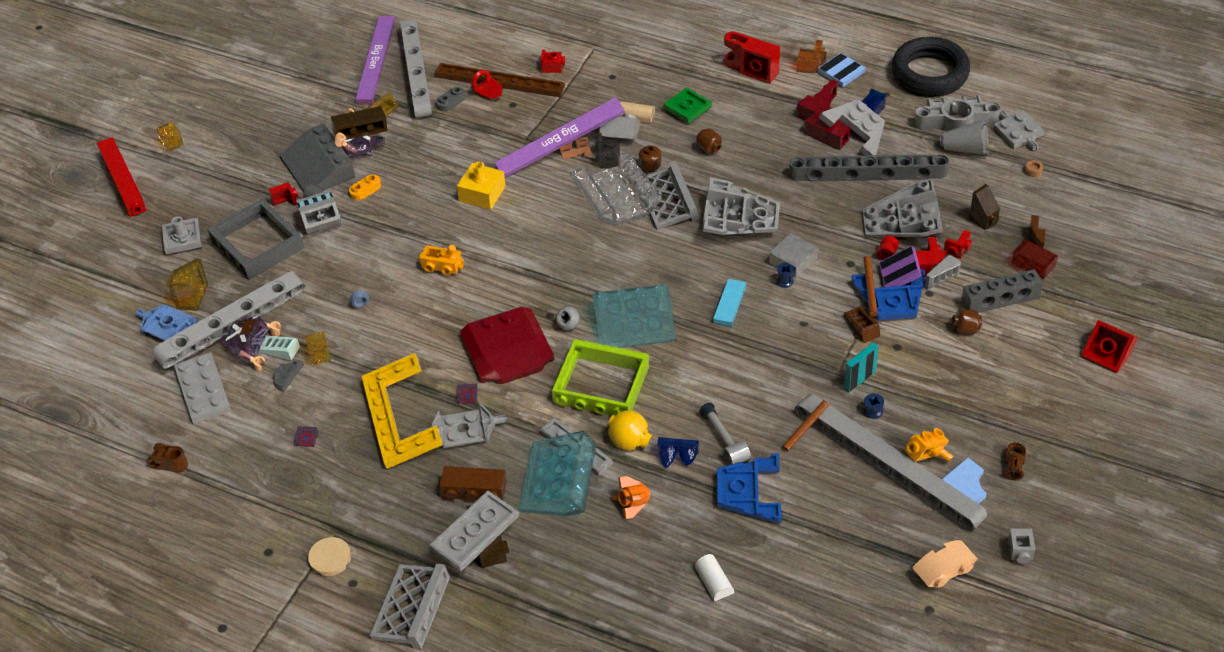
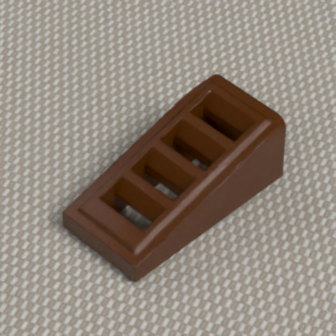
[844,306,880,343]

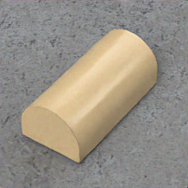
[619,101,655,123]

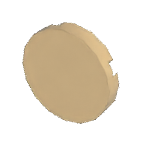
[308,537,351,577]

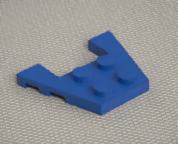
[851,270,925,320]
[717,453,782,523]

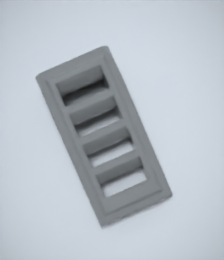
[925,255,961,290]

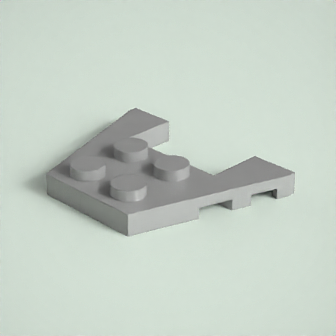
[819,99,885,155]

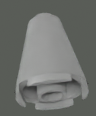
[940,120,989,155]

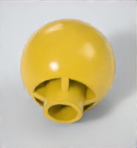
[607,410,653,451]

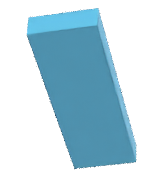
[713,279,746,327]

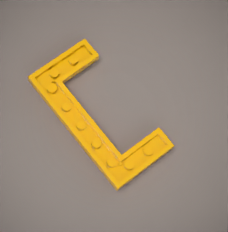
[361,353,443,469]

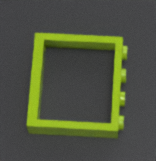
[552,339,649,416]

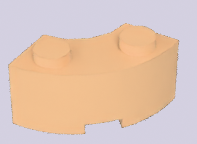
[912,540,978,588]

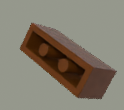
[440,466,507,501]

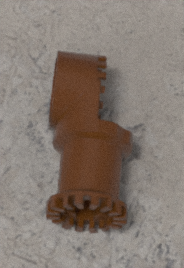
[1004,442,1026,481]

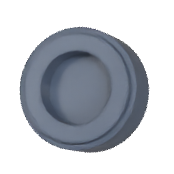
[350,290,370,308]

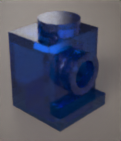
[861,88,886,115]

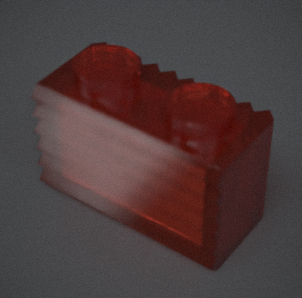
[1011,239,1058,279]

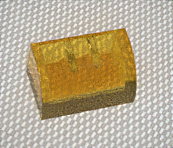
[365,92,399,116]

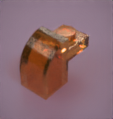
[797,40,827,73]

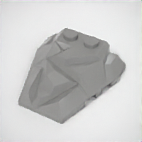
[702,177,780,235]

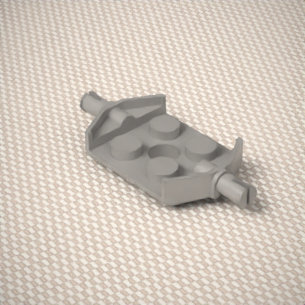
[418,404,507,448]

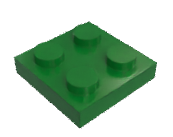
[664,87,712,124]

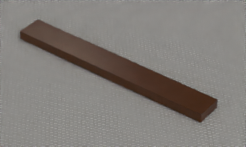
[435,63,565,97]

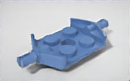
[135,304,198,347]

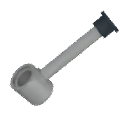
[699,402,751,465]

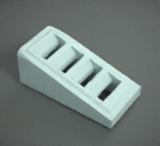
[257,336,300,361]

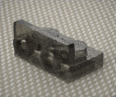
[595,133,620,169]

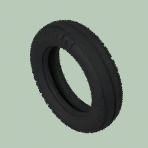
[892,37,970,97]

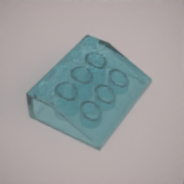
[592,284,676,348]
[519,430,597,516]

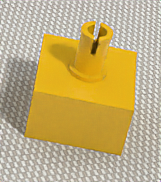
[457,162,506,210]

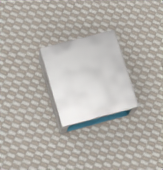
[769,233,818,278]

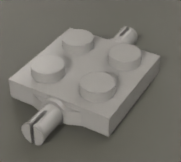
[994,110,1044,151]

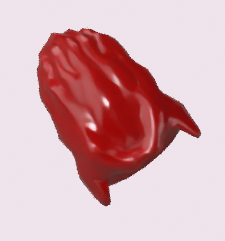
[470,70,503,99]

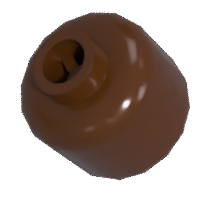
[696,128,722,154]
[638,145,662,172]
[951,309,982,335]

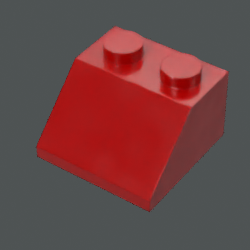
[1081,320,1139,372]

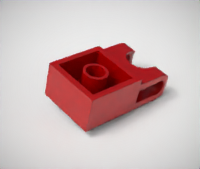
[724,31,780,84]

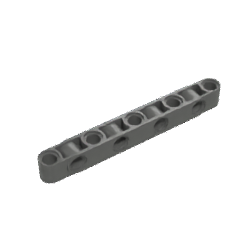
[789,154,949,181]

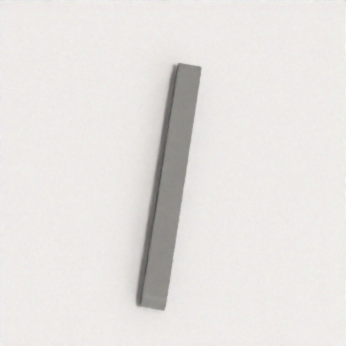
[795,394,987,532]

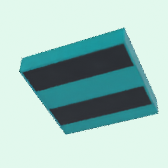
[844,342,879,393]

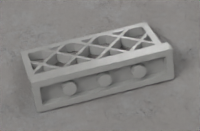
[637,161,699,230]
[370,564,450,650]

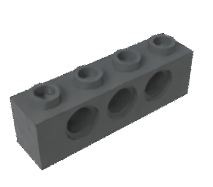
[961,269,1043,313]

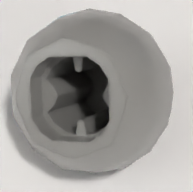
[556,306,580,330]

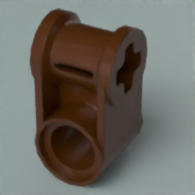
[146,443,189,473]

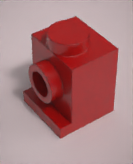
[541,49,565,73]

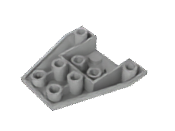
[863,179,943,237]

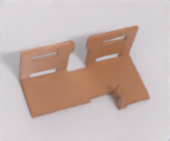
[560,137,593,159]

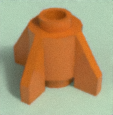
[611,476,650,519]

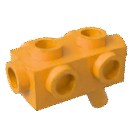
[419,245,464,275]
[905,428,953,462]

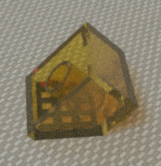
[167,258,208,311]

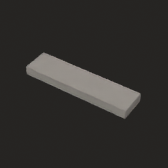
[540,418,613,476]

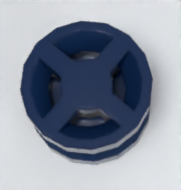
[863,393,884,419]

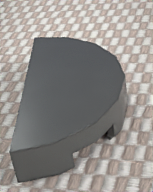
[274,360,304,392]

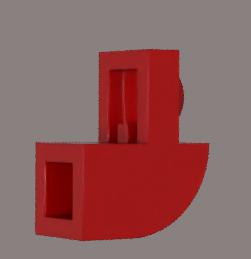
[916,237,946,277]

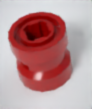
[876,236,899,260]

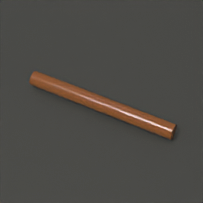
[863,256,878,316]

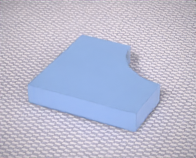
[942,458,987,504]

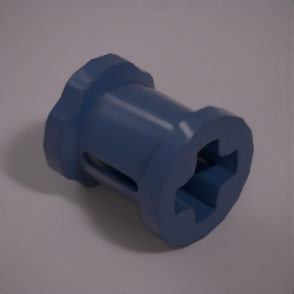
[777,263,794,288]

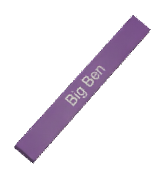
[355,16,395,104]
[495,97,625,177]

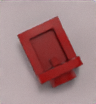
[269,182,298,206]
[944,230,972,259]

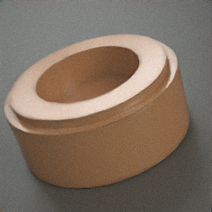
[1024,160,1043,177]

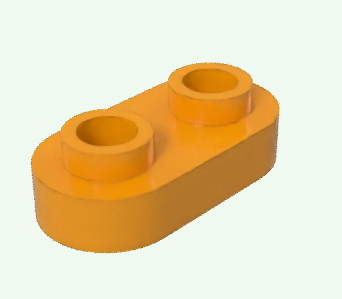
[349,174,381,200]

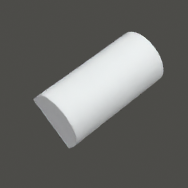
[695,554,734,602]

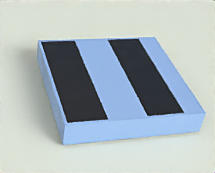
[818,53,866,87]

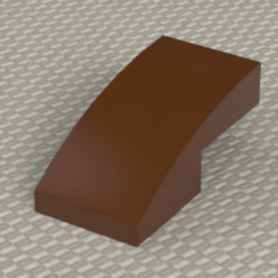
[1029,215,1045,256]

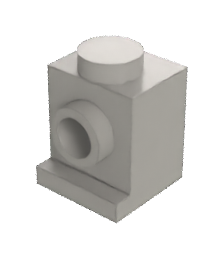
[1008,529,1035,564]

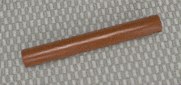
[783,400,829,451]

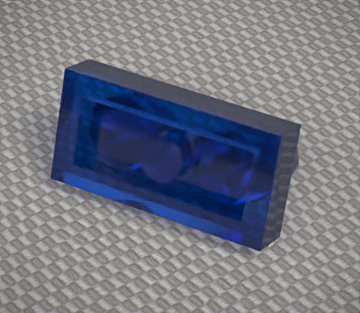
[657,437,700,468]

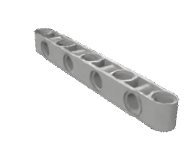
[400,18,432,118]
[152,271,305,369]

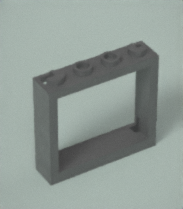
[207,199,304,280]

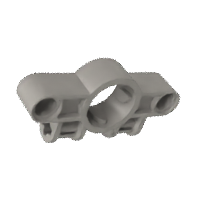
[914,95,1000,131]

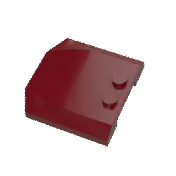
[460,306,555,384]

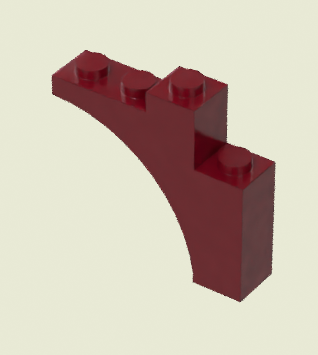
[797,79,850,150]

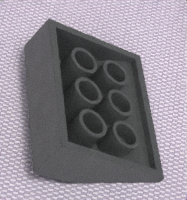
[280,123,355,191]

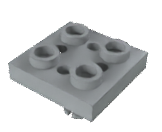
[162,216,202,254]

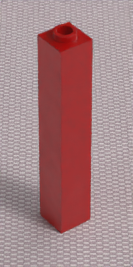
[97,137,147,217]

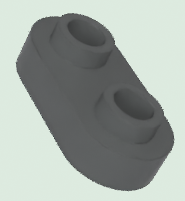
[436,87,466,111]

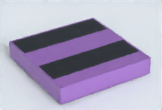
[879,246,922,287]

